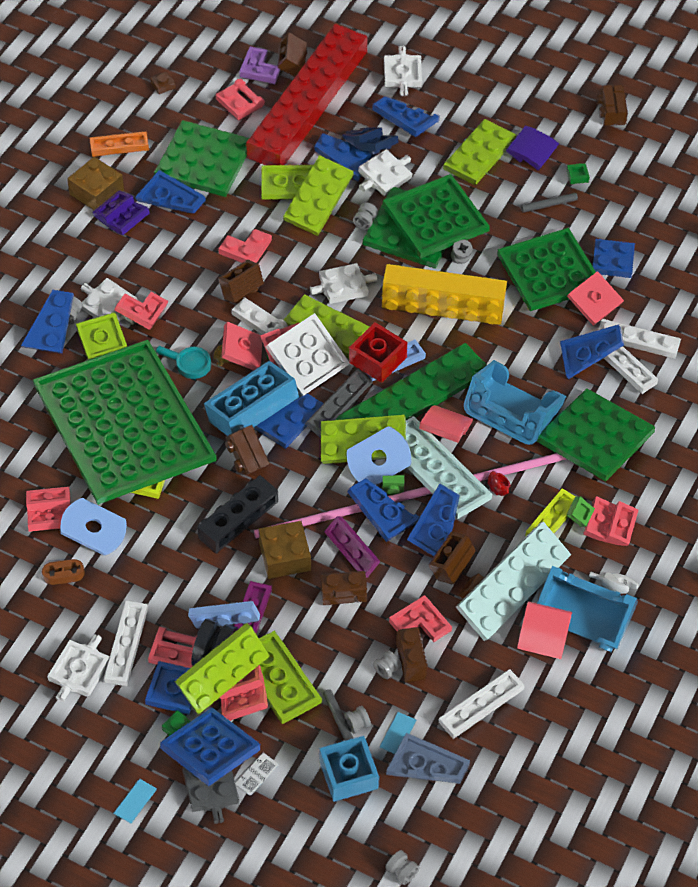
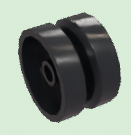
[191,618,238,666]

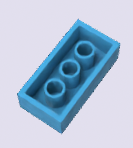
[204,361,299,435]

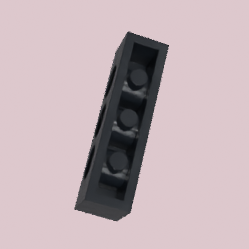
[197,475,278,554]

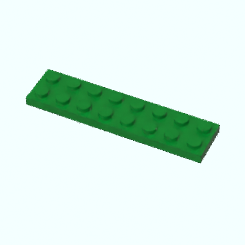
[335,343,487,420]

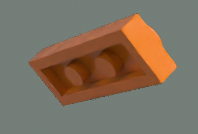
[90,131,149,157]

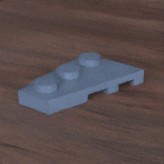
[386,733,470,784]

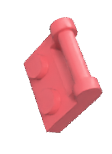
[216,78,265,121]
[148,627,197,668]

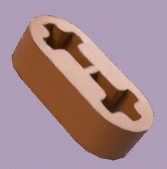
[42,559,85,585]

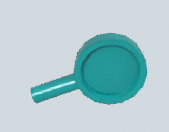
[156,346,211,379]

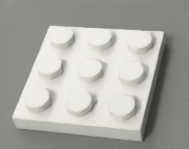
[266,313,350,397]

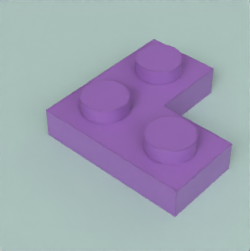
[240,47,280,84]

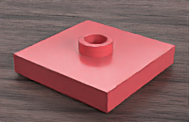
[567,271,624,326]
[222,322,262,371]

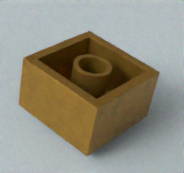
[67,157,124,210]
[259,521,311,579]

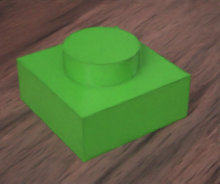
[382,475,404,495]
[567,496,595,527]

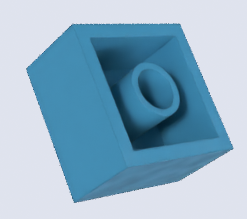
[319,736,379,802]

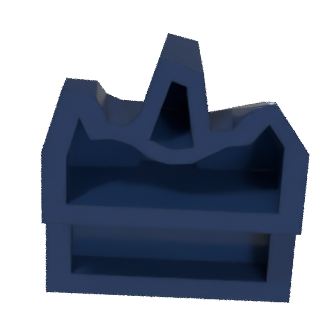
[342,127,399,154]

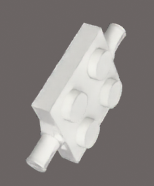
[384,46,422,96]
[358,149,412,196]
[310,263,377,304]
[81,278,137,325]
[48,634,110,702]

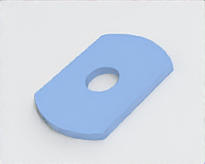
[347,426,411,485]
[60,498,126,556]

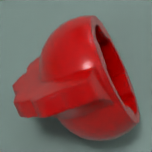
[488,471,510,496]

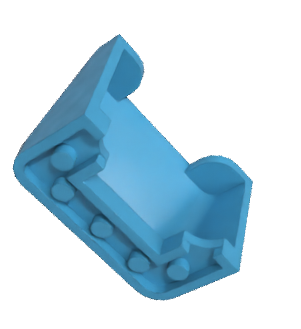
[464,360,566,445]
[537,566,638,652]

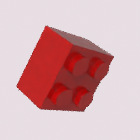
[349,322,407,383]

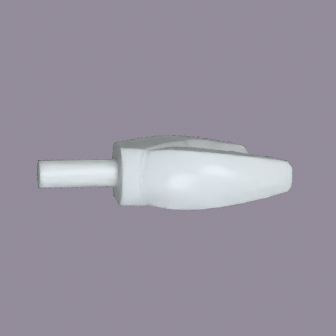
[589,572,639,594]

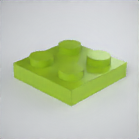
[76,312,127,360]

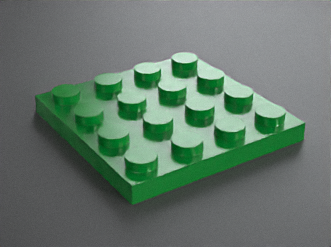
[154,120,249,197]
[383,174,490,259]
[362,187,446,269]
[497,228,596,312]
[537,388,655,482]

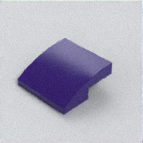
[506,126,560,171]
[92,190,150,235]

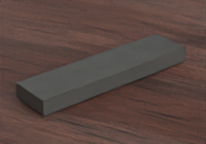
[305,369,373,438]

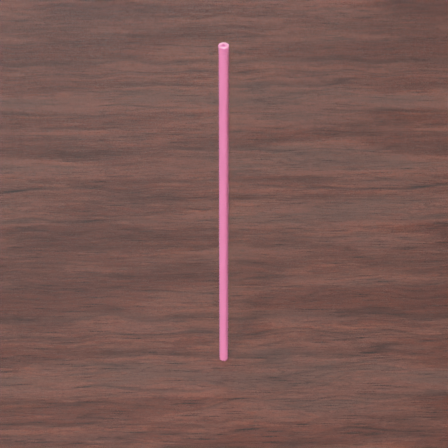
[254,453,566,538]

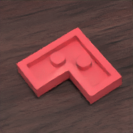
[219,229,272,263]
[115,292,169,330]
[389,595,452,642]

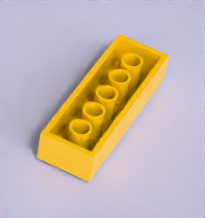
[382,264,507,325]

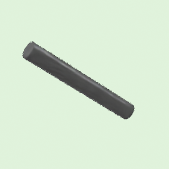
[521,193,578,213]
[323,689,354,741]

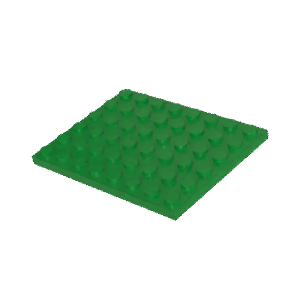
[33,340,216,505]

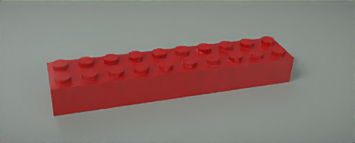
[246,24,368,165]

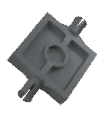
[183,767,239,824]

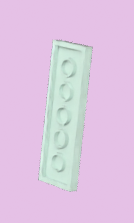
[406,416,492,519]
[456,521,571,641]

